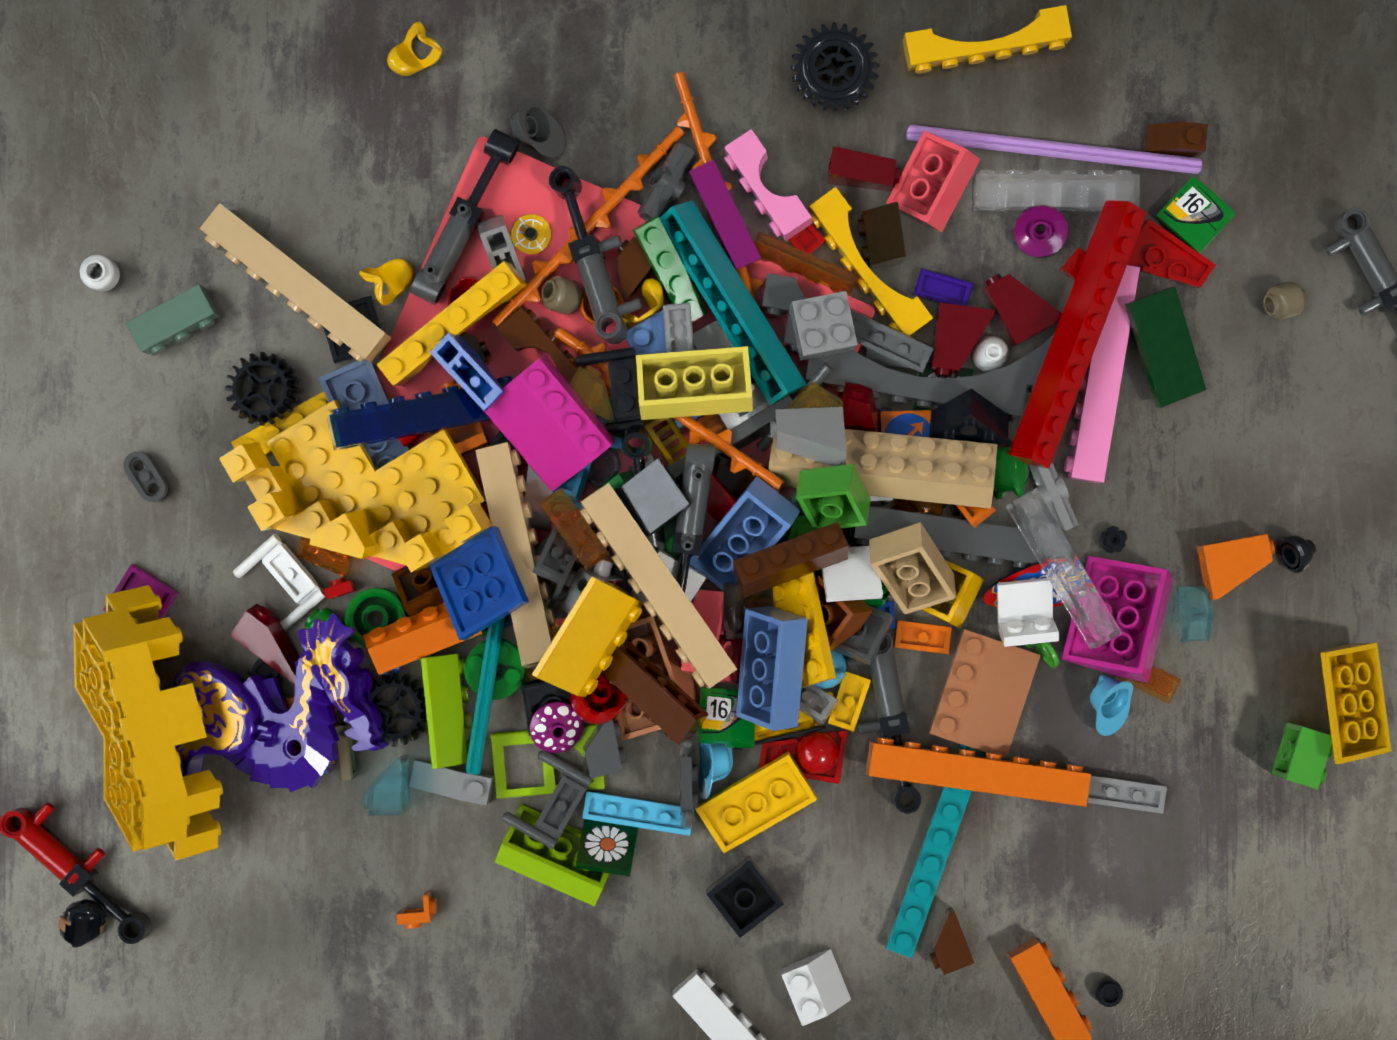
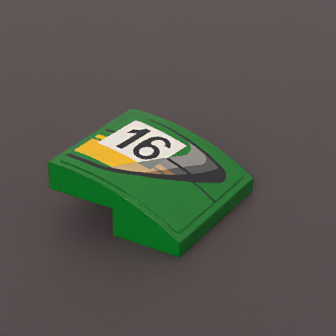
[1156,176,1236,254]
[699,688,755,748]

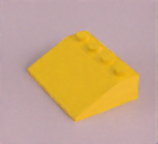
[532,576,644,697]
[1320,642,1392,764]

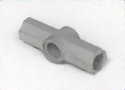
[1028,463,1079,534]

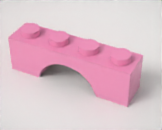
[724,129,813,242]

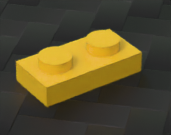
[827,671,871,732]

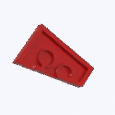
[1127,219,1216,288]
[758,729,848,784]

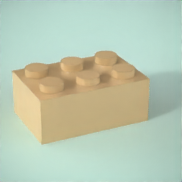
[869,522,956,614]

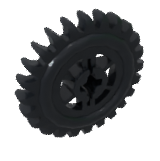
[790,22,880,113]

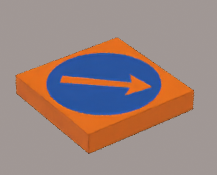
[881,410,932,437]

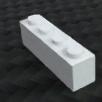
[672,969,767,1040]

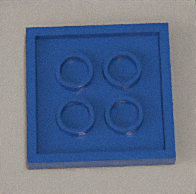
[429,526,529,640]

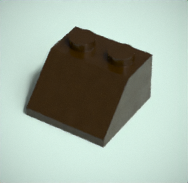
[857,202,906,269]

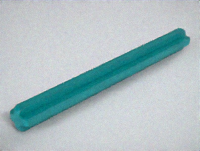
[465,617,505,775]

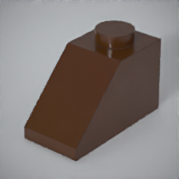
[1144,122,1208,158]
[617,236,653,302]
[929,907,975,975]

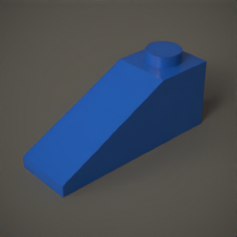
[430,333,505,411]

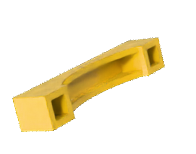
[903,5,1072,74]
[808,187,933,336]
[376,261,527,386]

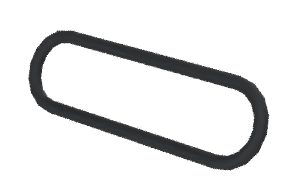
[733,725,826,750]

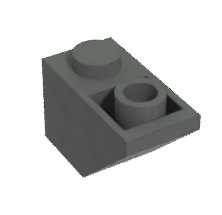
[583,720,626,778]

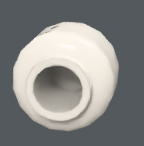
[79,254,120,292]

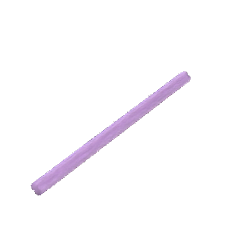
[906,125,1202,174]

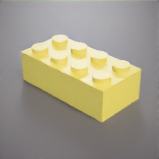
[636,346,753,420]

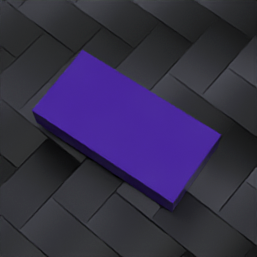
[913,268,973,306]

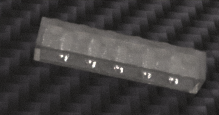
[972,170,1140,212]
[1006,488,1123,649]

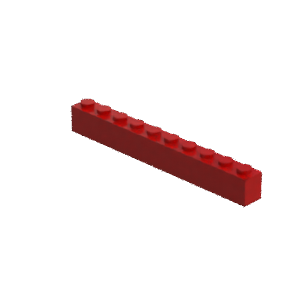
[1008,200,1147,469]

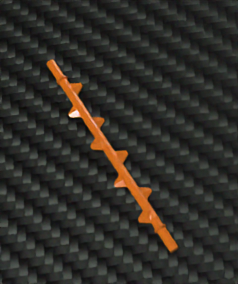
[673,72,763,306]
[491,126,685,328]
[554,327,784,490]

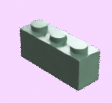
[126,284,220,355]

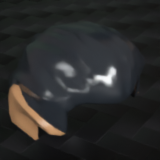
[58,899,106,948]

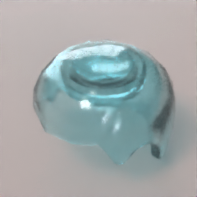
[586,447,622,487]

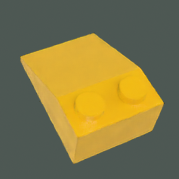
[890,560,984,628]

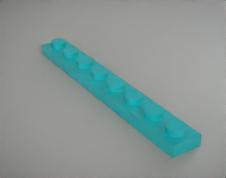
[885,743,986,958]

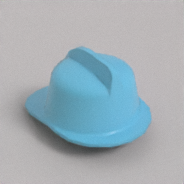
[1090,675,1133,736]
[699,743,733,799]

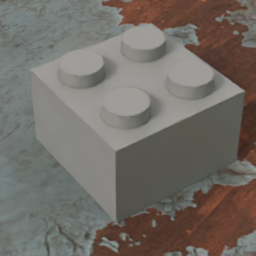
[789,291,858,361]

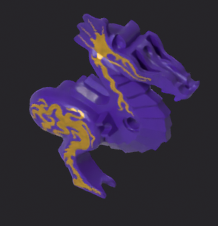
[172,613,389,792]

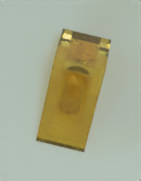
[570,365,614,423]

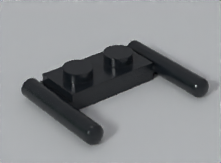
[575,347,645,434]

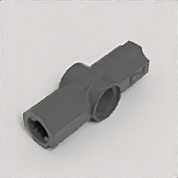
[637,143,696,221]

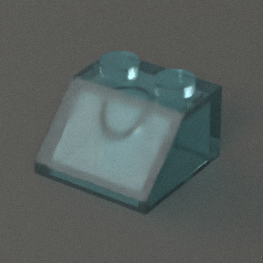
[363,754,409,816]

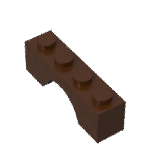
[497,307,596,401]

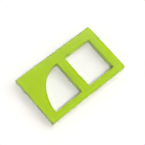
[490,724,605,799]

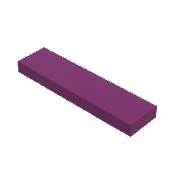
[689,160,761,271]

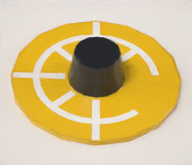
[511,214,551,254]

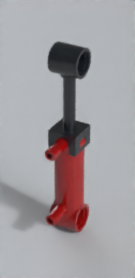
[0,803,152,944]

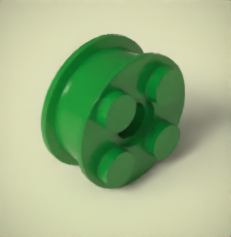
[345,588,409,647]
[464,639,525,700]

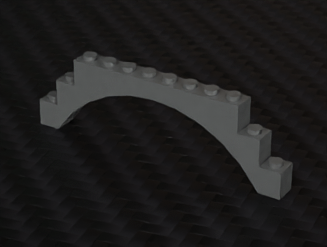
[760,273,1055,423]

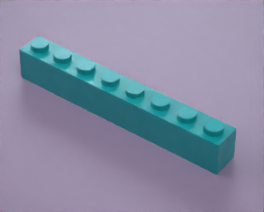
[660,201,807,406]

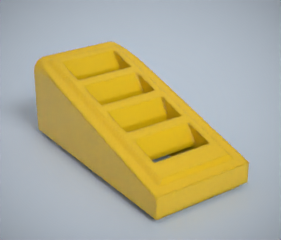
[644,418,688,465]

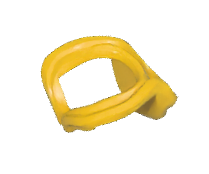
[387,21,442,76]
[359,258,414,306]
[622,278,663,330]

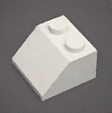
[780,948,851,1026]

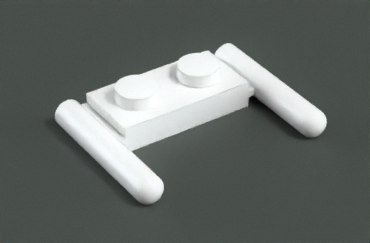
[233,534,326,632]

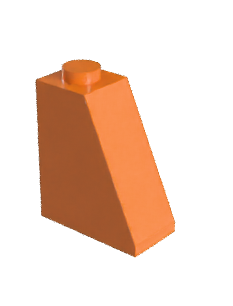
[1197,534,1275,600]

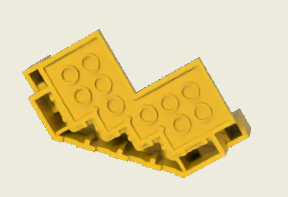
[219,400,493,572]
[73,585,223,860]

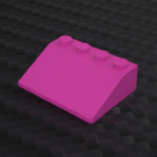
[484,354,616,491]
[1062,556,1174,683]

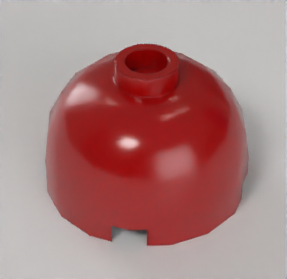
[570,673,626,725]

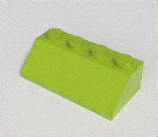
[421,653,472,769]
[495,804,609,907]

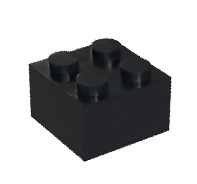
[929,388,1009,447]
[706,856,784,938]

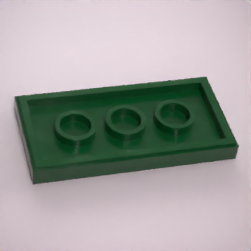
[1125,286,1206,408]

